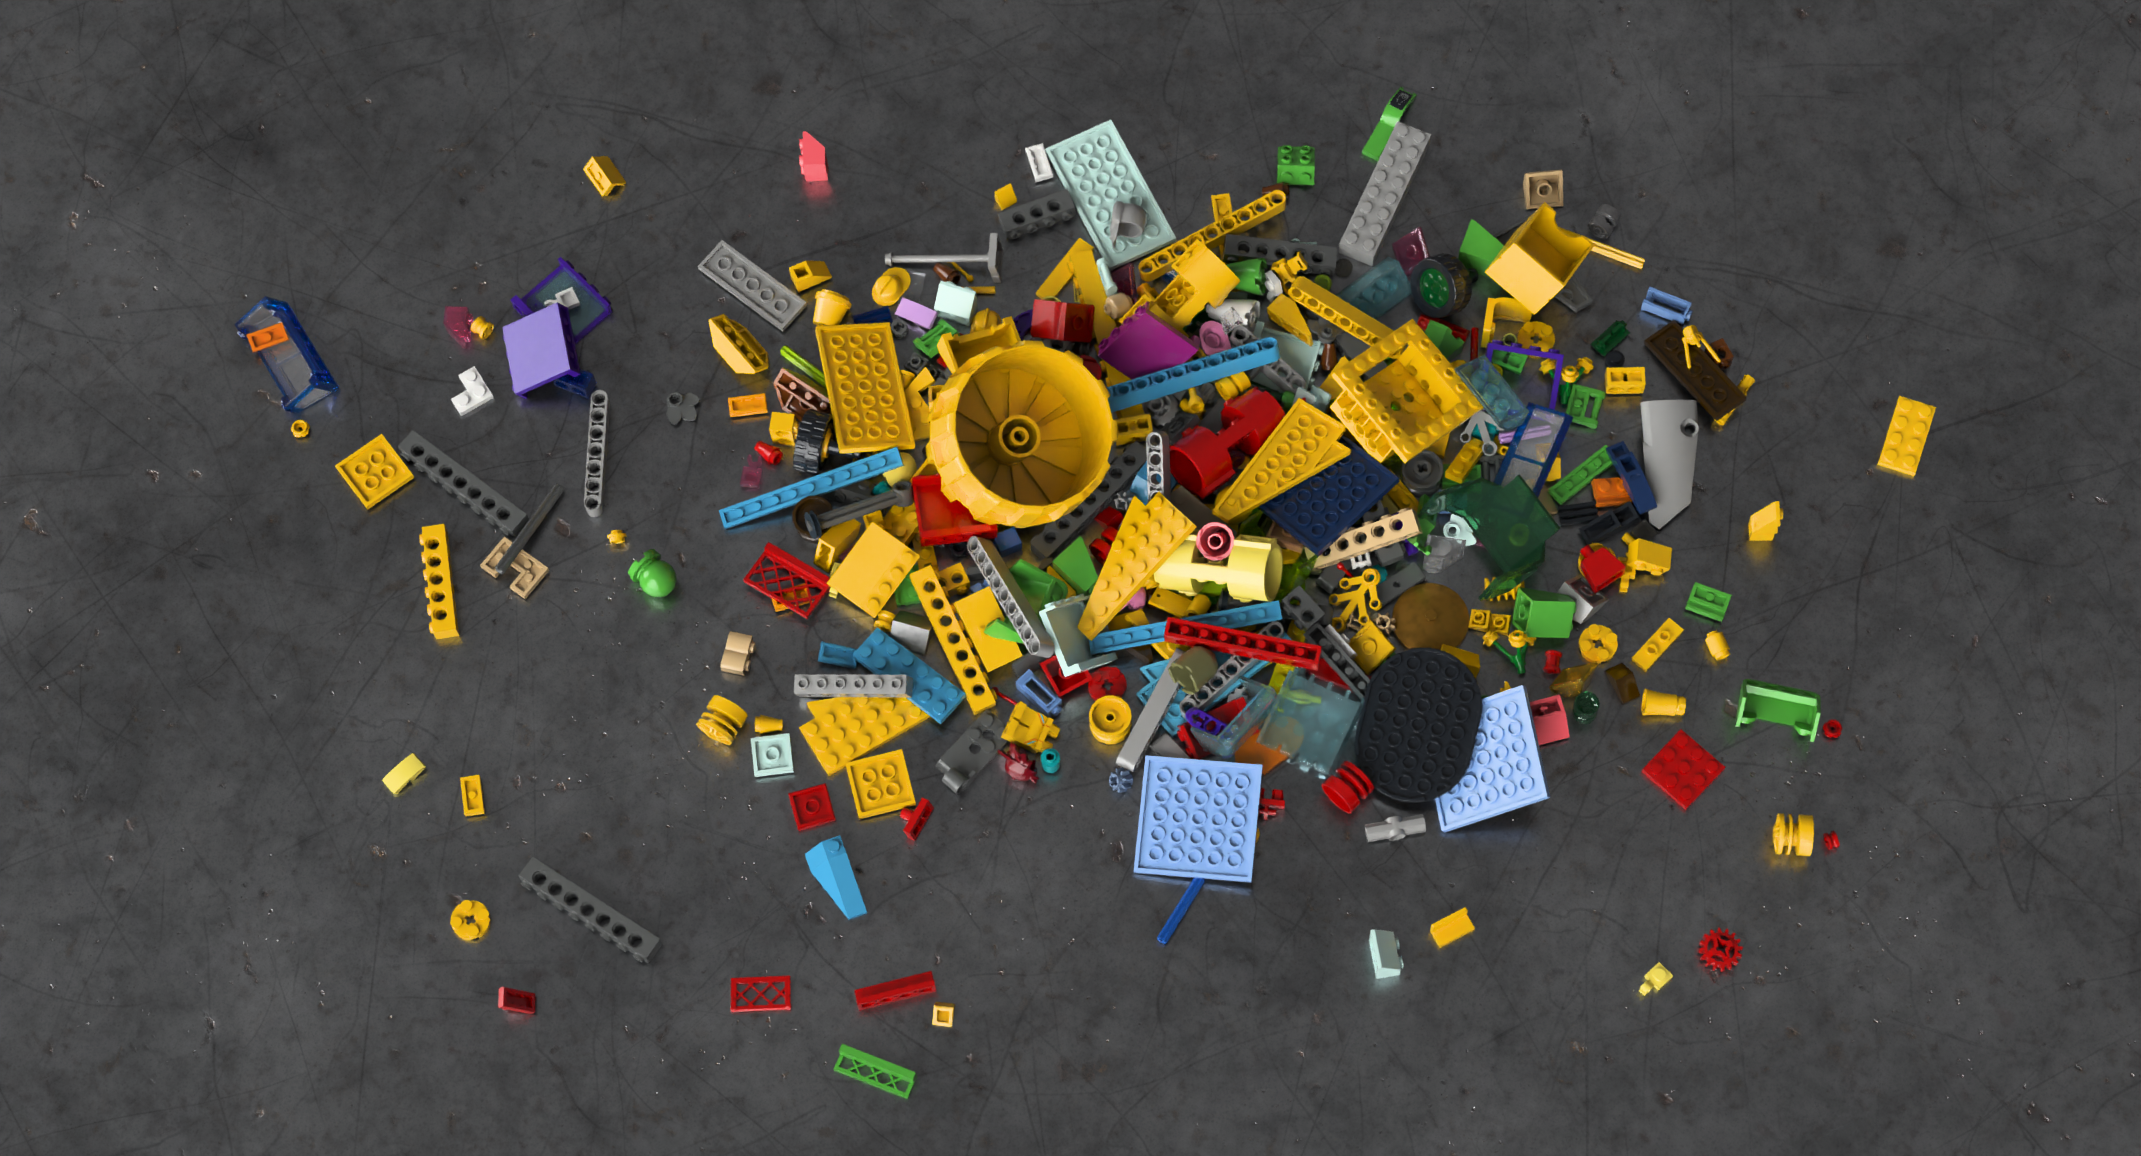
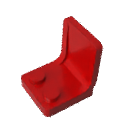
[1031,299,1095,342]

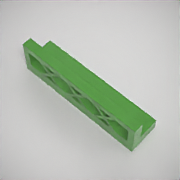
[834,1044,917,1099]

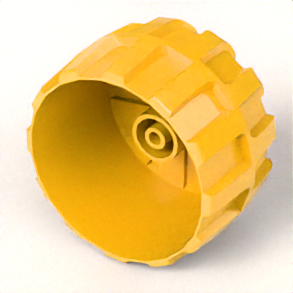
[925,340,1118,528]

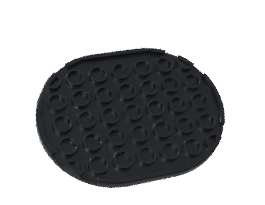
[1355,647,1482,803]

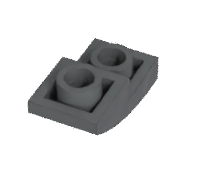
[903,352,944,386]

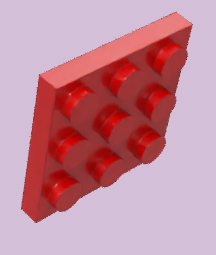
[1641,729,1726,810]

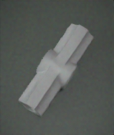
[1365,814,1426,842]

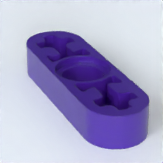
[1185,707,1237,744]

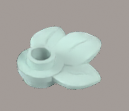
[1443,508,1480,546]

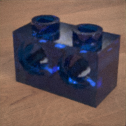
[553,369,596,399]

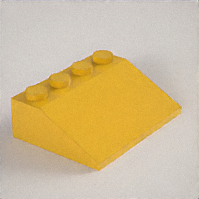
[826,522,920,618]

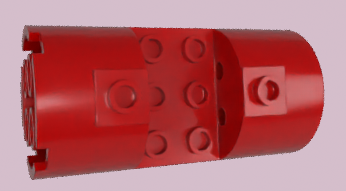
[1169,387,1285,500]

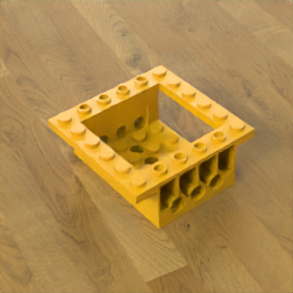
[1330,319,1486,464]

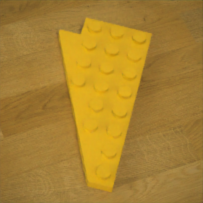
[1212,398,1351,524]
[1077,492,1197,641]

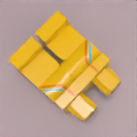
[1001,701,1061,754]

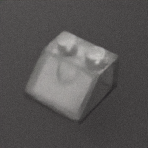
[1422,535,1466,573]

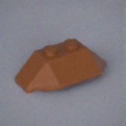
[773,367,832,421]

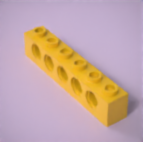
[419,524,459,639]

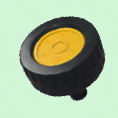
[793,409,863,475]

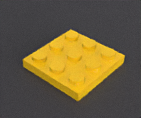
[335,434,414,510]
[845,749,916,819]

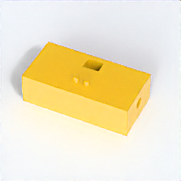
[953,586,1023,673]

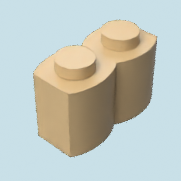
[720,631,756,676]

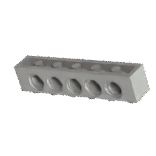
[794,674,913,698]

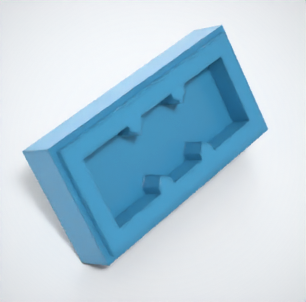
[818,641,857,669]

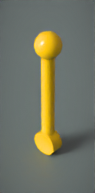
[947,254,974,282]

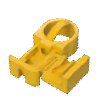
[1271,251,1308,295]

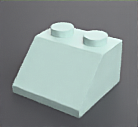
[1369,929,1404,979]

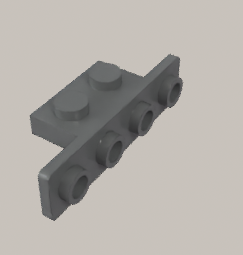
[820,480,886,517]

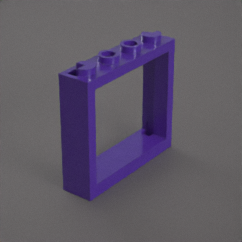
[1480,340,1564,422]

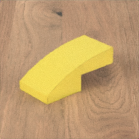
[382,753,426,794]

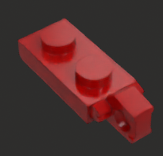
[1417,314,1470,343]

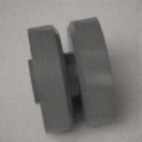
[1400,450,1443,498]

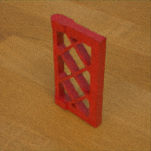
[730,975,792,1012]

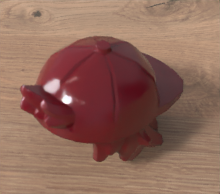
[997,742,1039,784]

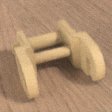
[1346,608,1371,631]

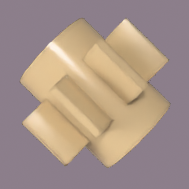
[1372,612,1396,637]

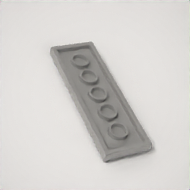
[698,240,807,332]

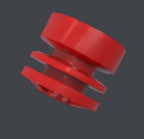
[1321,761,1374,813]

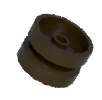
[792,496,833,543]

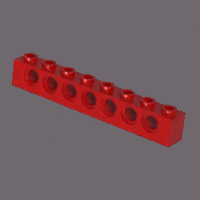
[1164,617,1322,671]

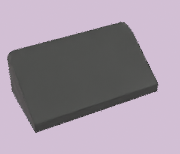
[1012,652,1047,678]

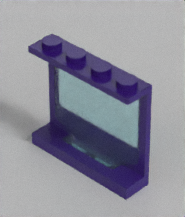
[511,257,612,344]

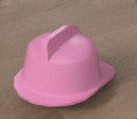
[1199,321,1231,356]

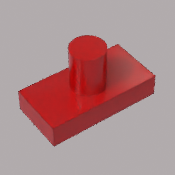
[900,797,934,841]
[498,987,535,1014]

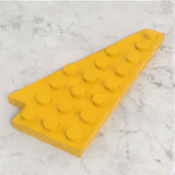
[799,680,954,776]

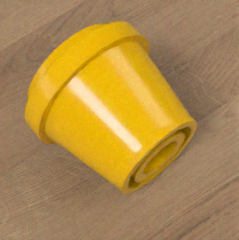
[813,289,852,326]

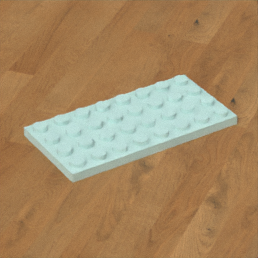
[1045,120,1176,271]

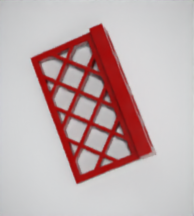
[743,542,831,619]

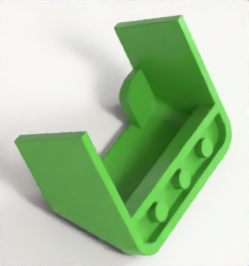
[1736,679,1821,742]

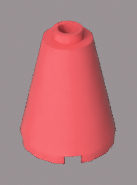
[1196,522,1235,561]

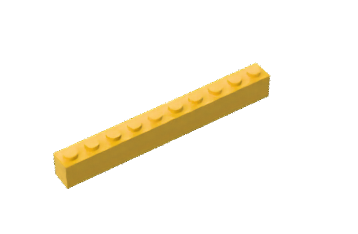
[1067,249,1145,419]

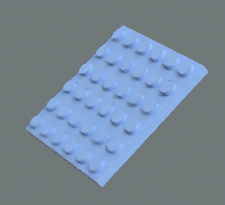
[1435,685,1550,832]
[1134,755,1263,883]

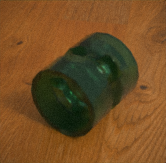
[1572,691,1600,724]

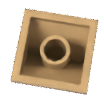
[1523,170,1564,209]

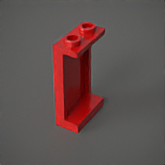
[1177,697,1259,760]

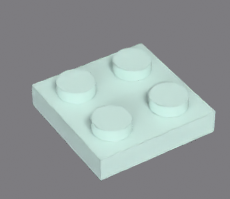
[751,733,794,777]

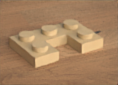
[480,537,549,599]

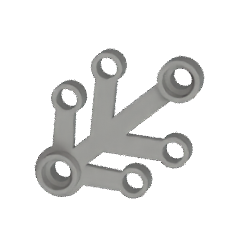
[1459,386,1508,457]

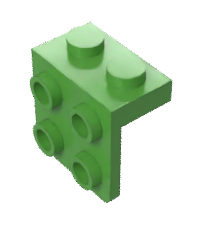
[1277,145,1315,185]

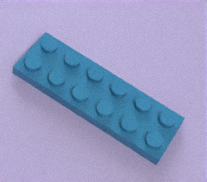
[852,627,966,724]

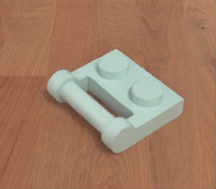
[1097,257,1118,297]

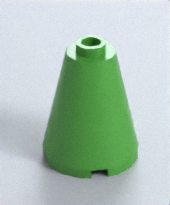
[1225,258,1267,295]

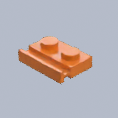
[1591,477,1633,507]

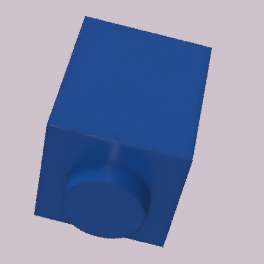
[993,527,1022,558]

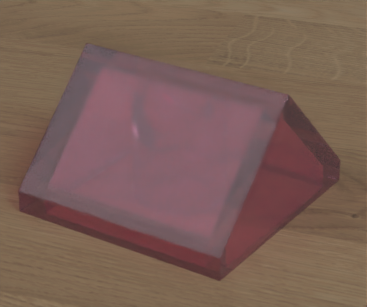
[1392,227,1430,277]
[1111,263,1137,305]

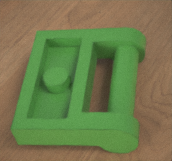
[913,319,960,358]
[1564,384,1606,429]

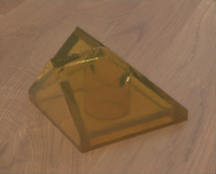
[1549,661,1598,698]

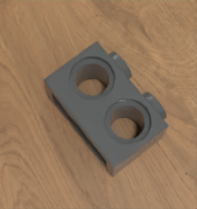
[1281,585,1325,632]

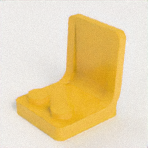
[1481,297,1532,348]

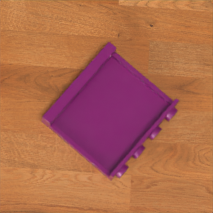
[1098,301,1200,380]

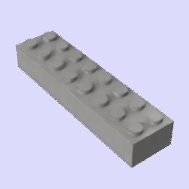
[1339,121,1431,267]

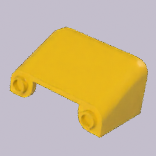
[937,316,1021,374]

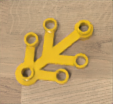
[1328,568,1382,633]

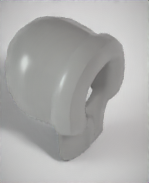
[1110,201,1147,248]

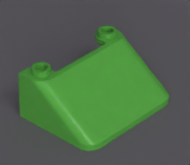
[984,559,1068,644]

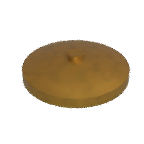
[1392,583,1469,650]

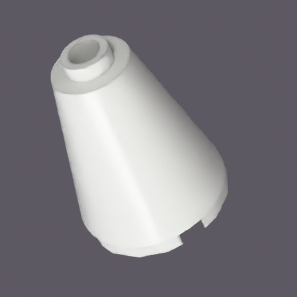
[1206,299,1260,333]

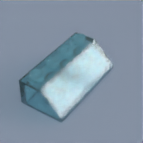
[1336,257,1412,319]
[1455,355,1529,431]

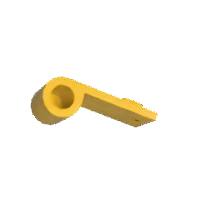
[1148,586,1211,618]

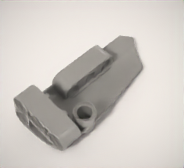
[1640,400,1699,530]

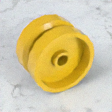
[1089,695,1132,744]

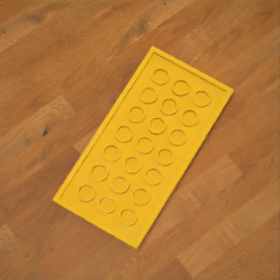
[815,322,915,454]

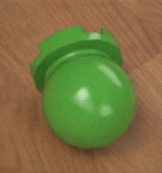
[628,549,677,597]

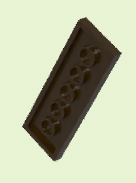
[1644,320,1746,421]

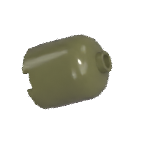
[1168,646,1218,695]

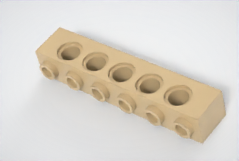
[1304,508,1423,571]

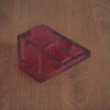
[443,306,473,349]

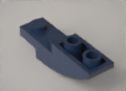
[1606,441,1657,514]

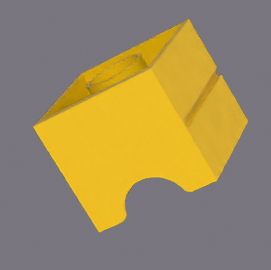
[1485,202,1594,315]

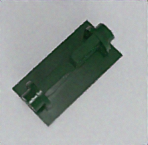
[1590,320,1630,357]

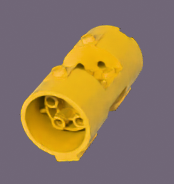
[1119,239,1240,338]

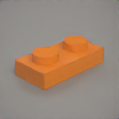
[247,322,289,353]

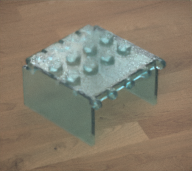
[1256,667,1365,776]

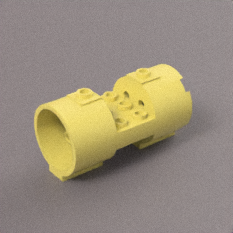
[1154,529,1283,603]

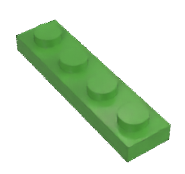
[1548,445,1613,506]

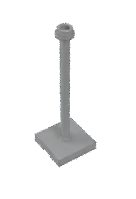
[885,233,1003,283]

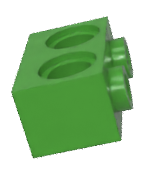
[1491,349,1528,375]

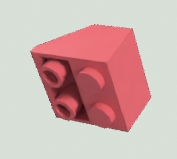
[799,131,828,181]
[1530,694,1570,745]

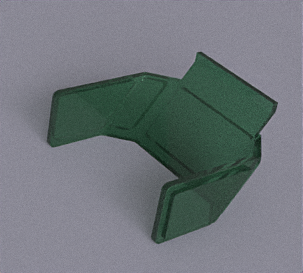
[1418,474,1560,601]

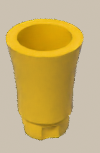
[1641,688,1686,716]

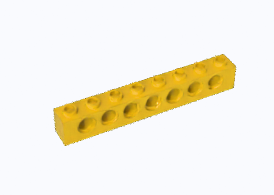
[910,565,998,716]

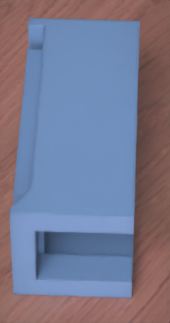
[1641,287,1693,326]
[1016,669,1063,717]

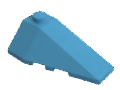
[805,835,867,919]

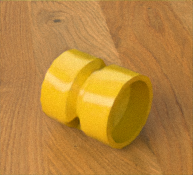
[1215,372,1251,401]

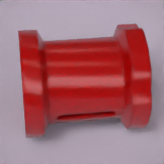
[1543,650,1562,674]

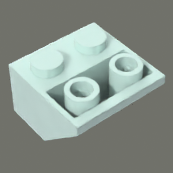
[934,281,978,327]

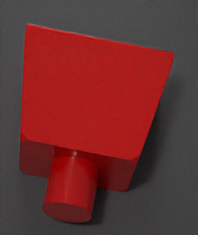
[1580,545,1626,594]

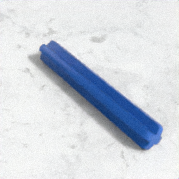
[1157,878,1205,944]

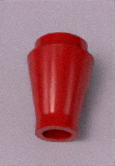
[754,441,783,465]

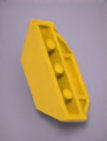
[709,314,769,374]

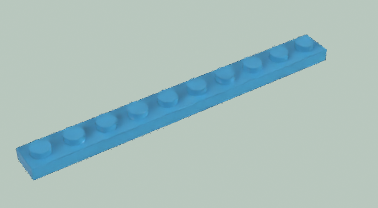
[719,447,904,529]
[1088,600,1282,655]

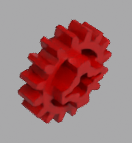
[1698,928,1743,972]

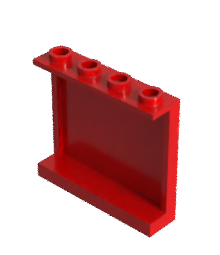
[912,473,998,547]

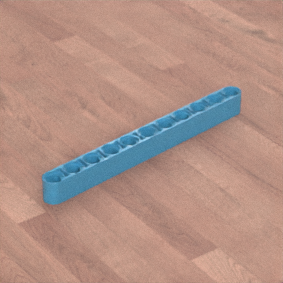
[1106,337,1281,413]

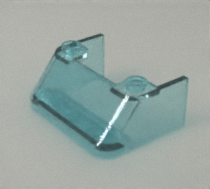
[1190,676,1278,758]

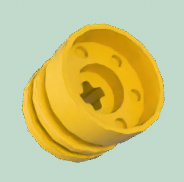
[696,695,748,745]
[1773,813,1814,856]

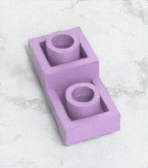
[895,298,938,330]

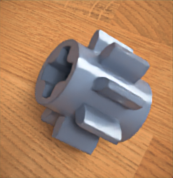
[1109,768,1133,793]

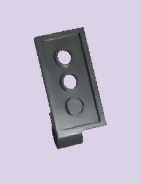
[935,709,1009,794]

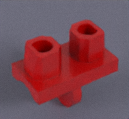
[1259,788,1285,820]

